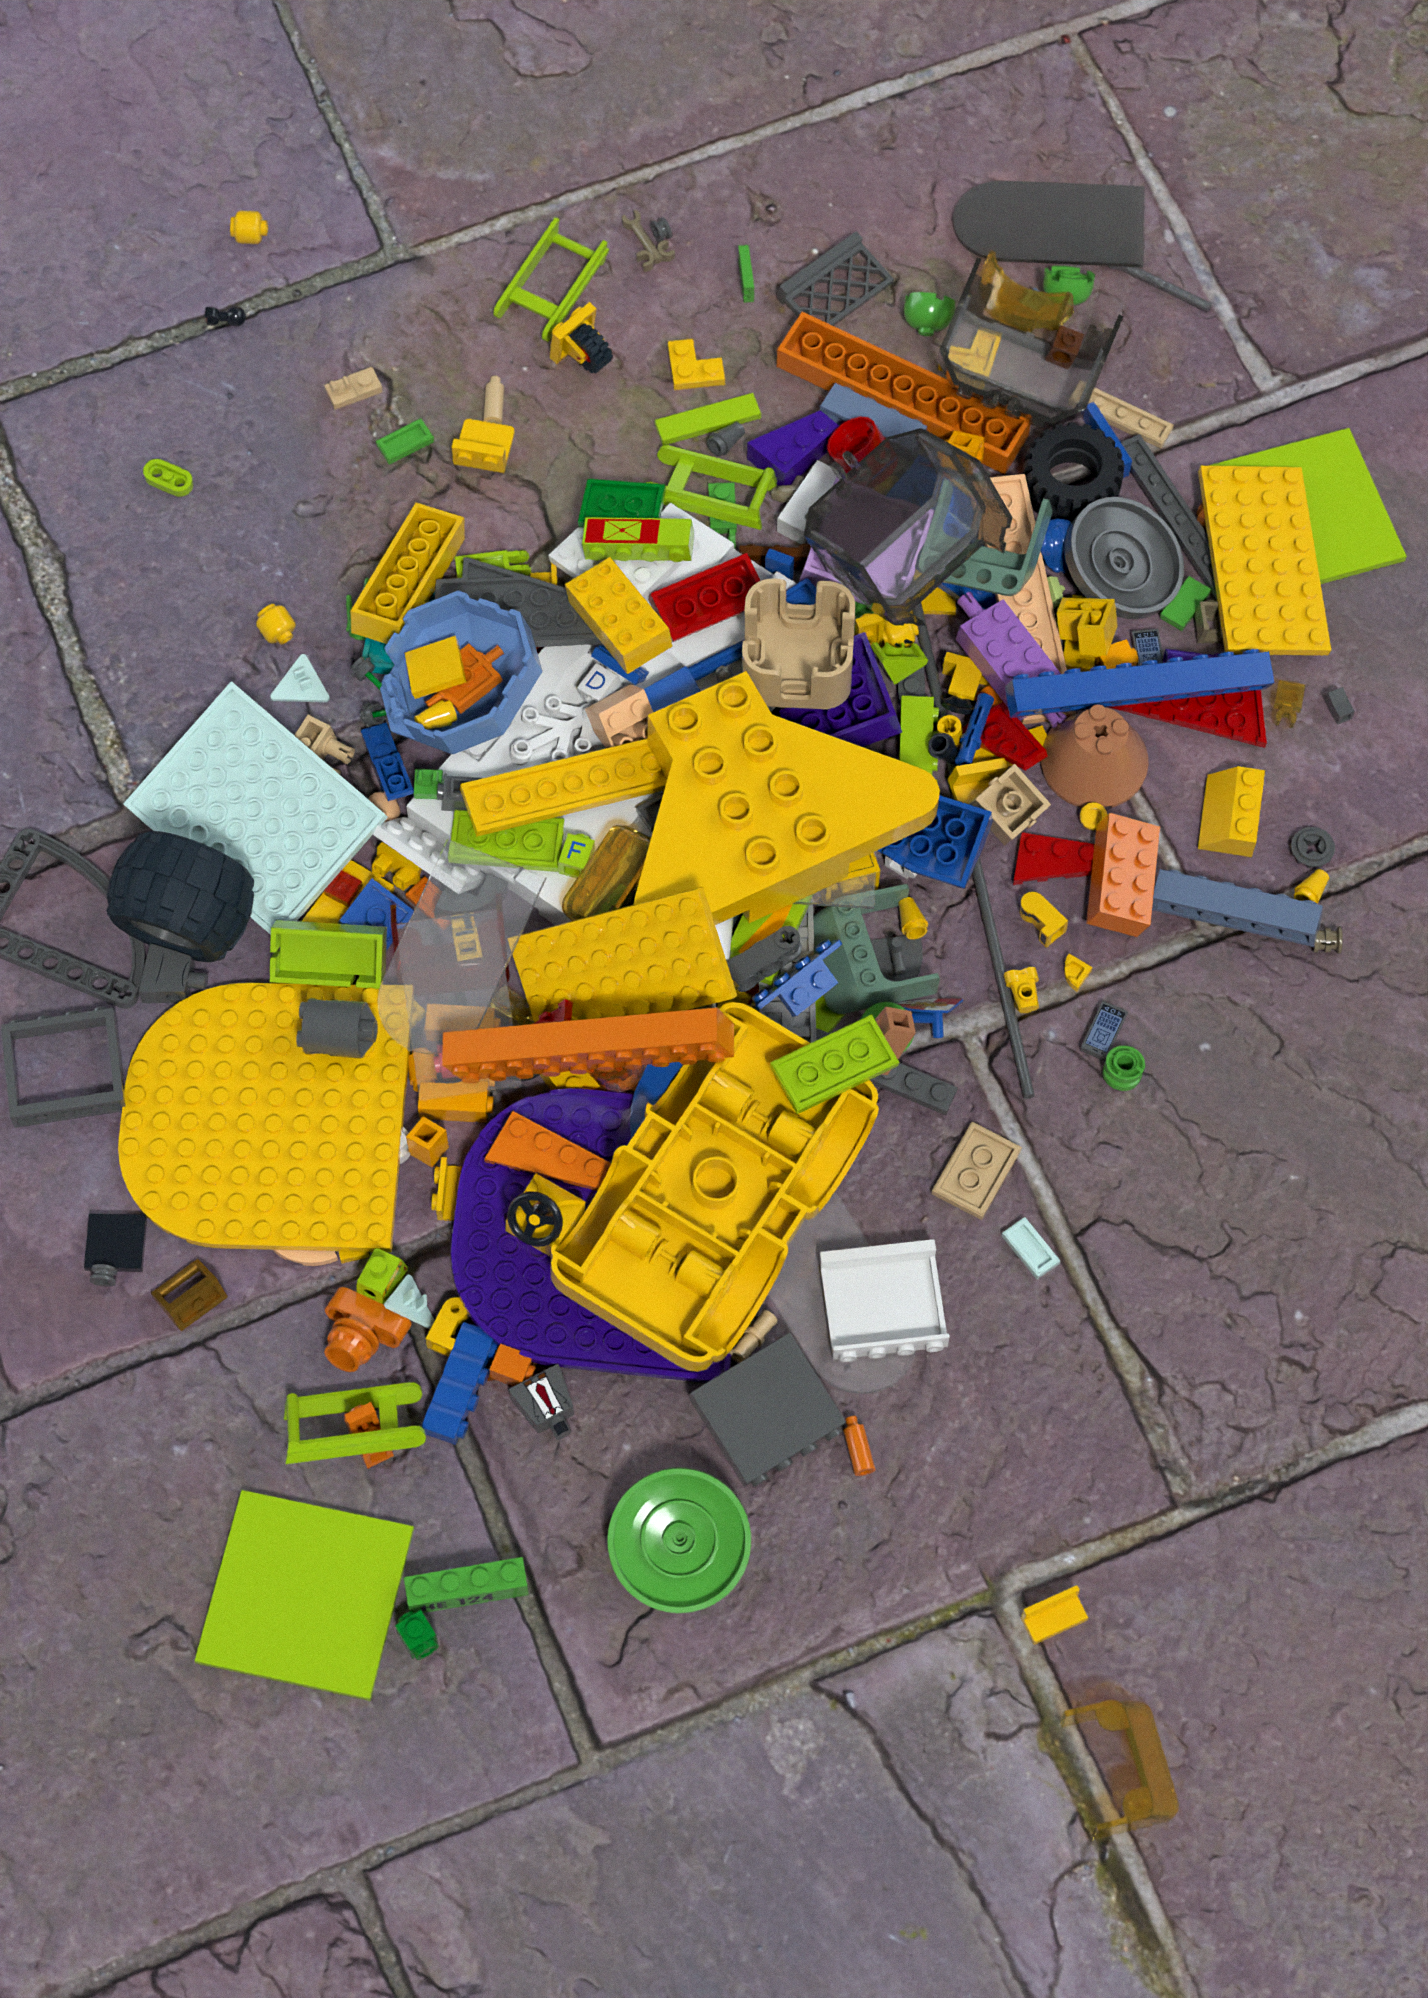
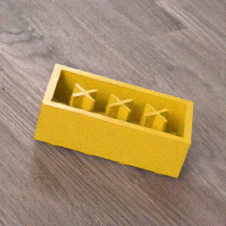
[565,557,673,674]

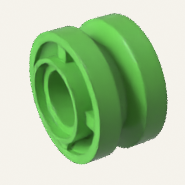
[1102,1046,1145,1091]

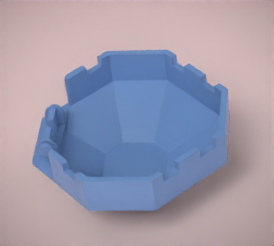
[380,591,543,754]

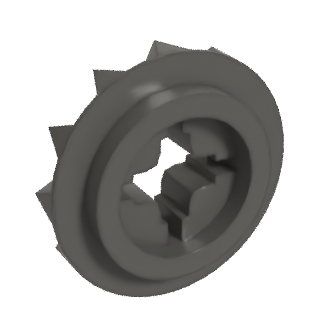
[1291,827,1335,868]

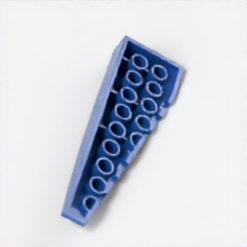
[877,795,993,889]

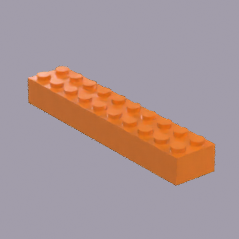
[777,312,1031,474]
[442,1008,734,1084]

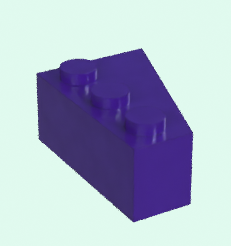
[747,410,839,486]

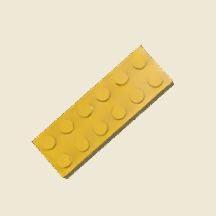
[350,502,465,644]

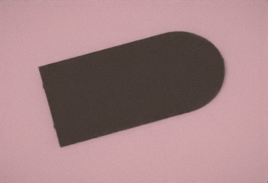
[952,181,1145,267]

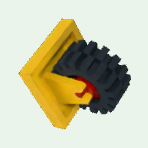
[550,302,613,374]

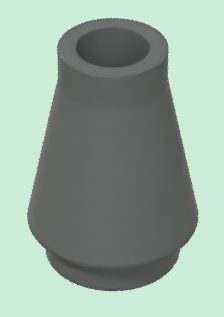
[707,422,745,456]

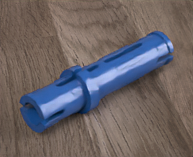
[955,693,994,766]

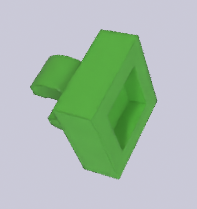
[414,769,443,799]

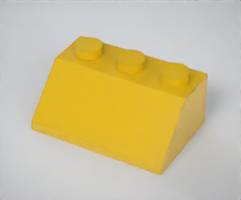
[1198,766,1265,857]

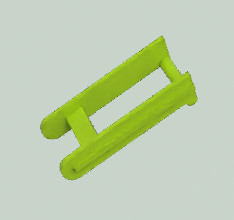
[493,217,609,342]
[646,445,777,530]
[284,1382,426,1464]

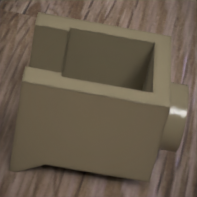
[1194,600,1223,643]

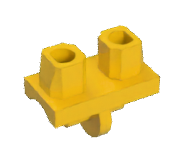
[372,842,422,891]

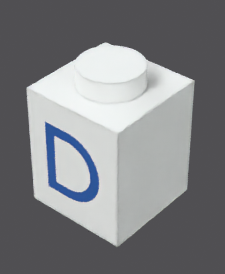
[577,663,623,704]

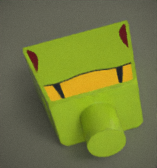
[357,1248,408,1305]

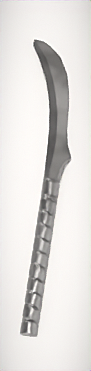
[1063,216,1212,312]

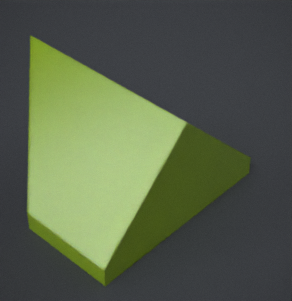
[871,642,928,685]

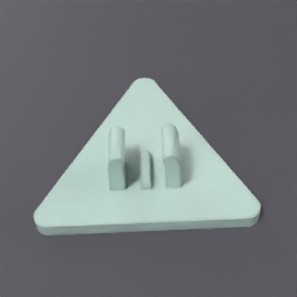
[270,654,330,702]
[384,1274,435,1329]

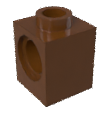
[1045,325,1084,370]

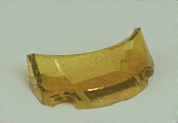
[977,250,1074,332]

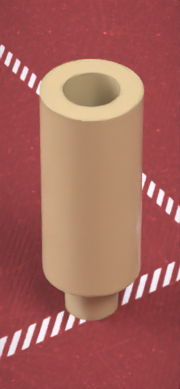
[483,376,504,424]

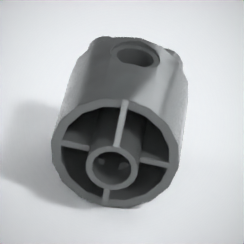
[296,998,378,1058]

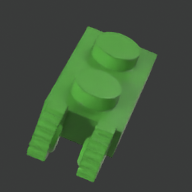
[708,483,737,548]

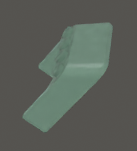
[920,478,1052,596]
[813,884,940,1014]

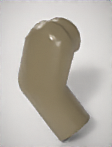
[771,475,805,503]

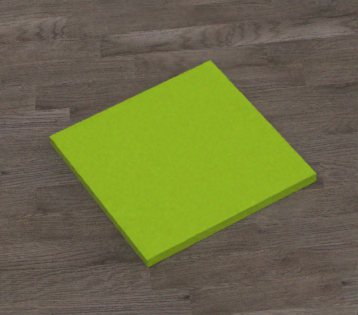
[1208,428,1407,584]
[195,1490,414,1701]

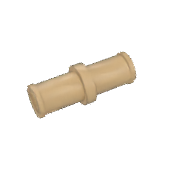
[730,1310,777,1363]

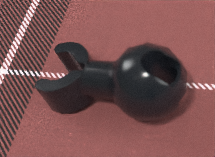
[204,306,246,327]

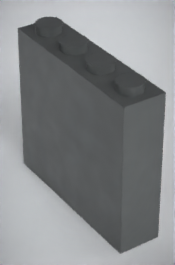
[688,1333,846,1487]

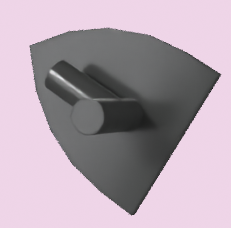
[870,935,923,982]

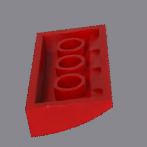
[648,553,761,642]

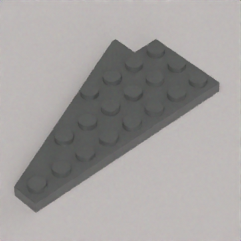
[435,557,602,647]

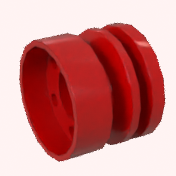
[827,416,897,487]

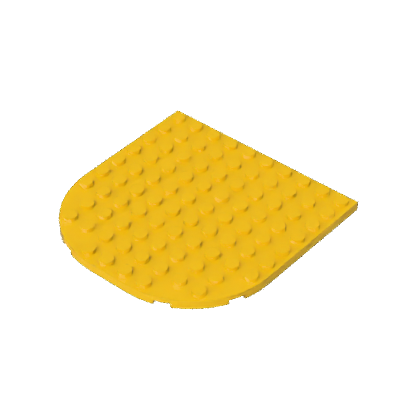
[118,983,415,1252]

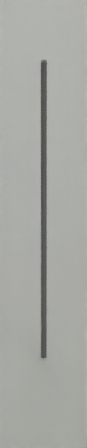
[909,577,1035,1099]

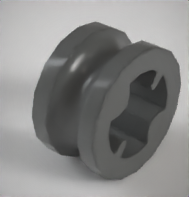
[650,217,672,243]
[89,1264,118,1287]

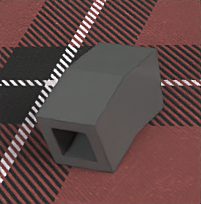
[1323,687,1355,725]

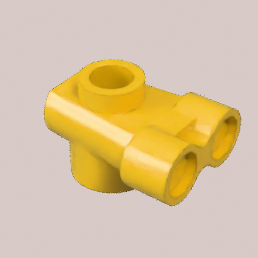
[1003,967,1039,1013]

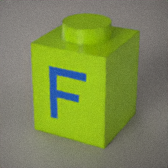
[558,833,595,881]

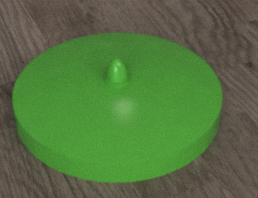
[608,1467,751,1613]

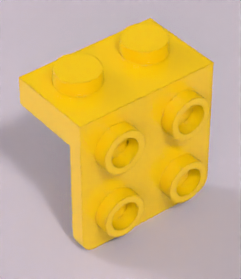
[452,419,515,473]

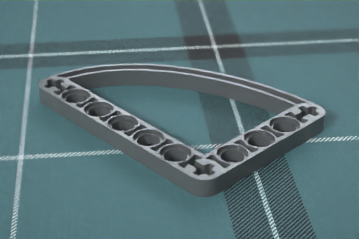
[0,829,147,1009]

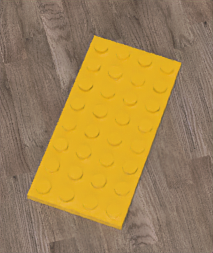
[1198,465,1331,655]
[508,887,737,1023]

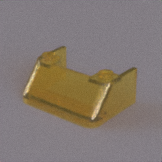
[562,825,651,921]
[1060,1700,1179,1840]

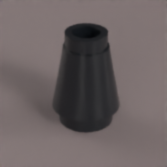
[929,733,959,764]

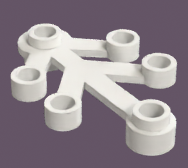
[510,696,593,764]

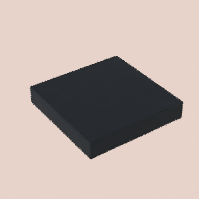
[84,1214,147,1272]

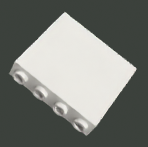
[819,1239,950,1362]

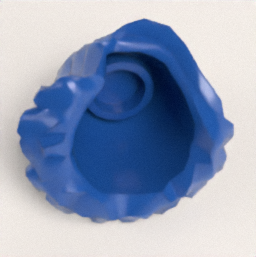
[1041,519,1071,573]

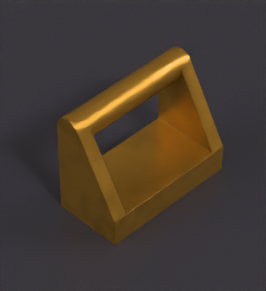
[151,1259,228,1332]

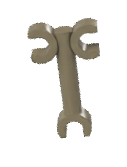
[622,210,675,272]

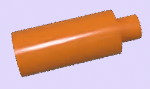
[843,1416,875,1476]

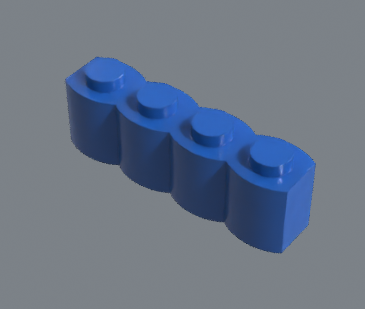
[421,1322,499,1445]

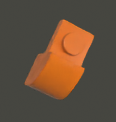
[344,1402,394,1469]

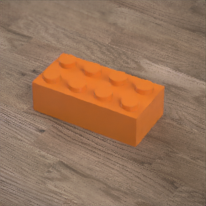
[1086,813,1160,937]

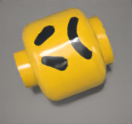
[883,614,919,648]

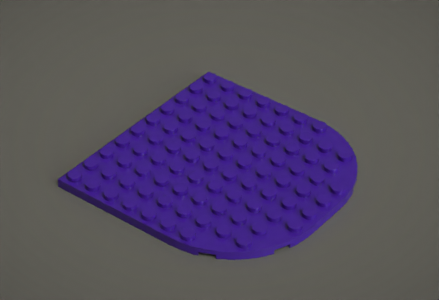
[451,1088,731,1383]

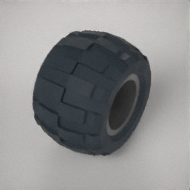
[106,831,254,962]

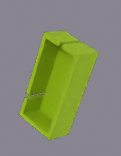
[270,920,387,989]

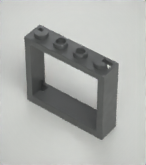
[1,1007,126,1128]

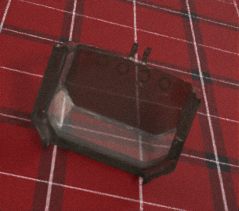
[937,257,1124,429]
[804,428,1013,626]

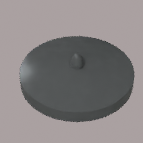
[1064,497,1184,619]

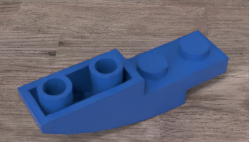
[361,722,414,801]

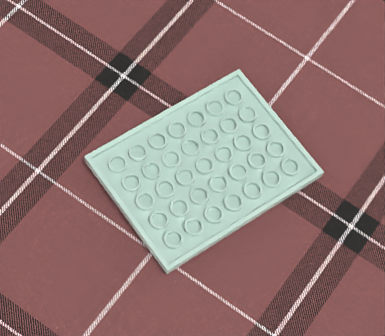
[123,681,388,935]

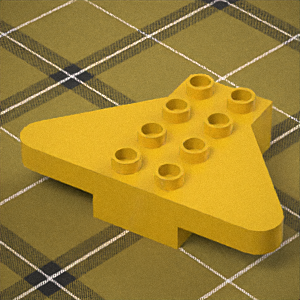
[634,671,940,925]

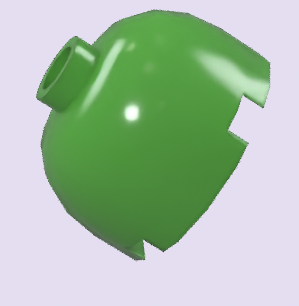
[1043,266,1095,310]
[904,292,956,337]

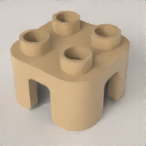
[742,579,855,709]

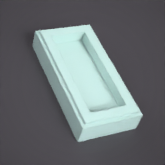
[1002,1217,1060,1279]

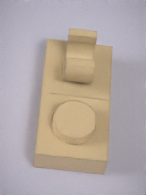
[324,367,383,410]

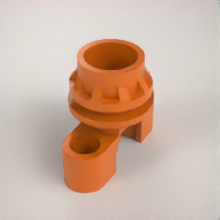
[324,1287,412,1372]

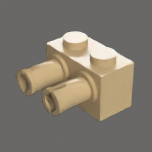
[294,715,355,775]

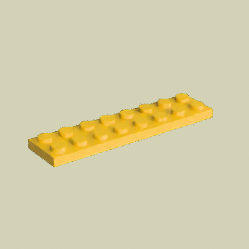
[460,738,667,837]

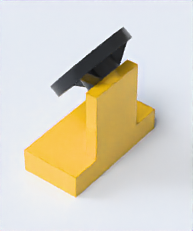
[941,652,990,715]

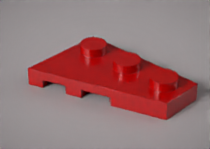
[1013,832,1095,885]

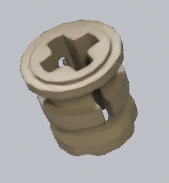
[1313,926,1343,954]

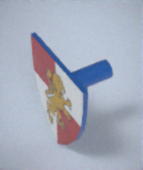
[896,998,963,1038]

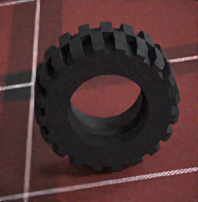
[1023,422,1124,522]

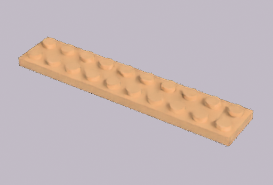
[972,474,1076,724]

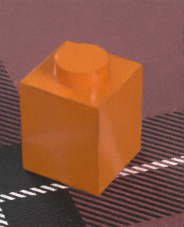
[489,1344,536,1387]

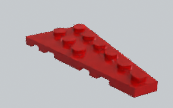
[1109,690,1267,748]

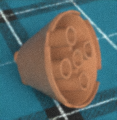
[1041,705,1148,808]

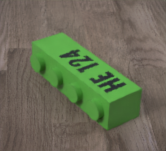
[404,1557,529,1613]

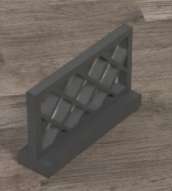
[776,231,894,326]

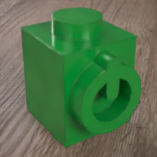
[395,1610,439,1660]

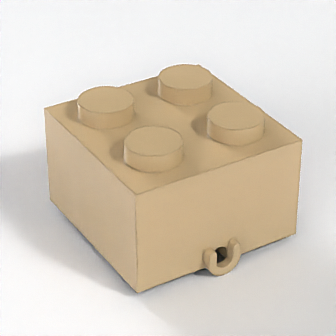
[969,764,1051,846]

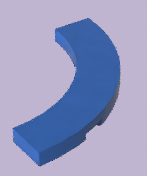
[630,1062,683,1139]

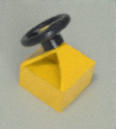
[506,1174,586,1257]

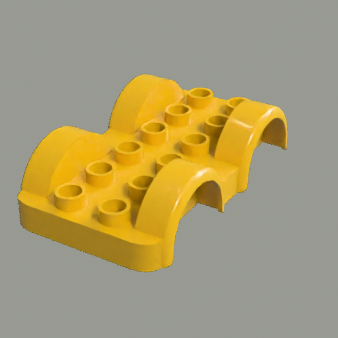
[550,1002,879,1372]

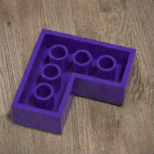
[779,632,902,747]

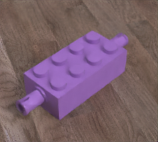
[956,592,1067,728]

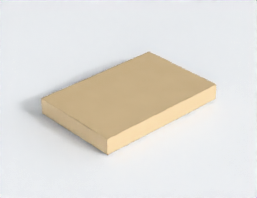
[932,1122,1022,1220]

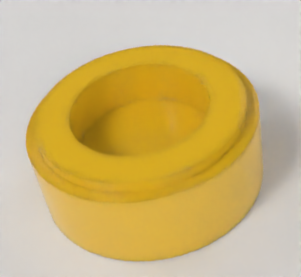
[1079,803,1107,831]

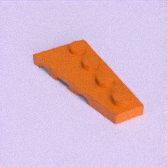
[484,1111,611,1191]

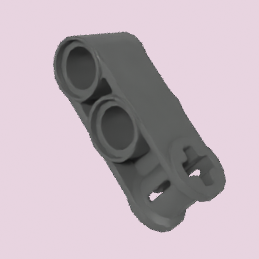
[727,926,802,992]

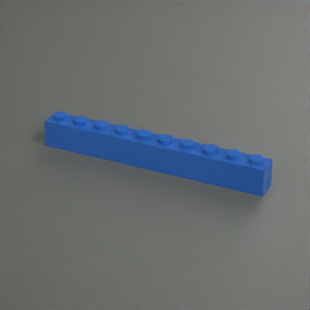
[1005,649,1275,718]

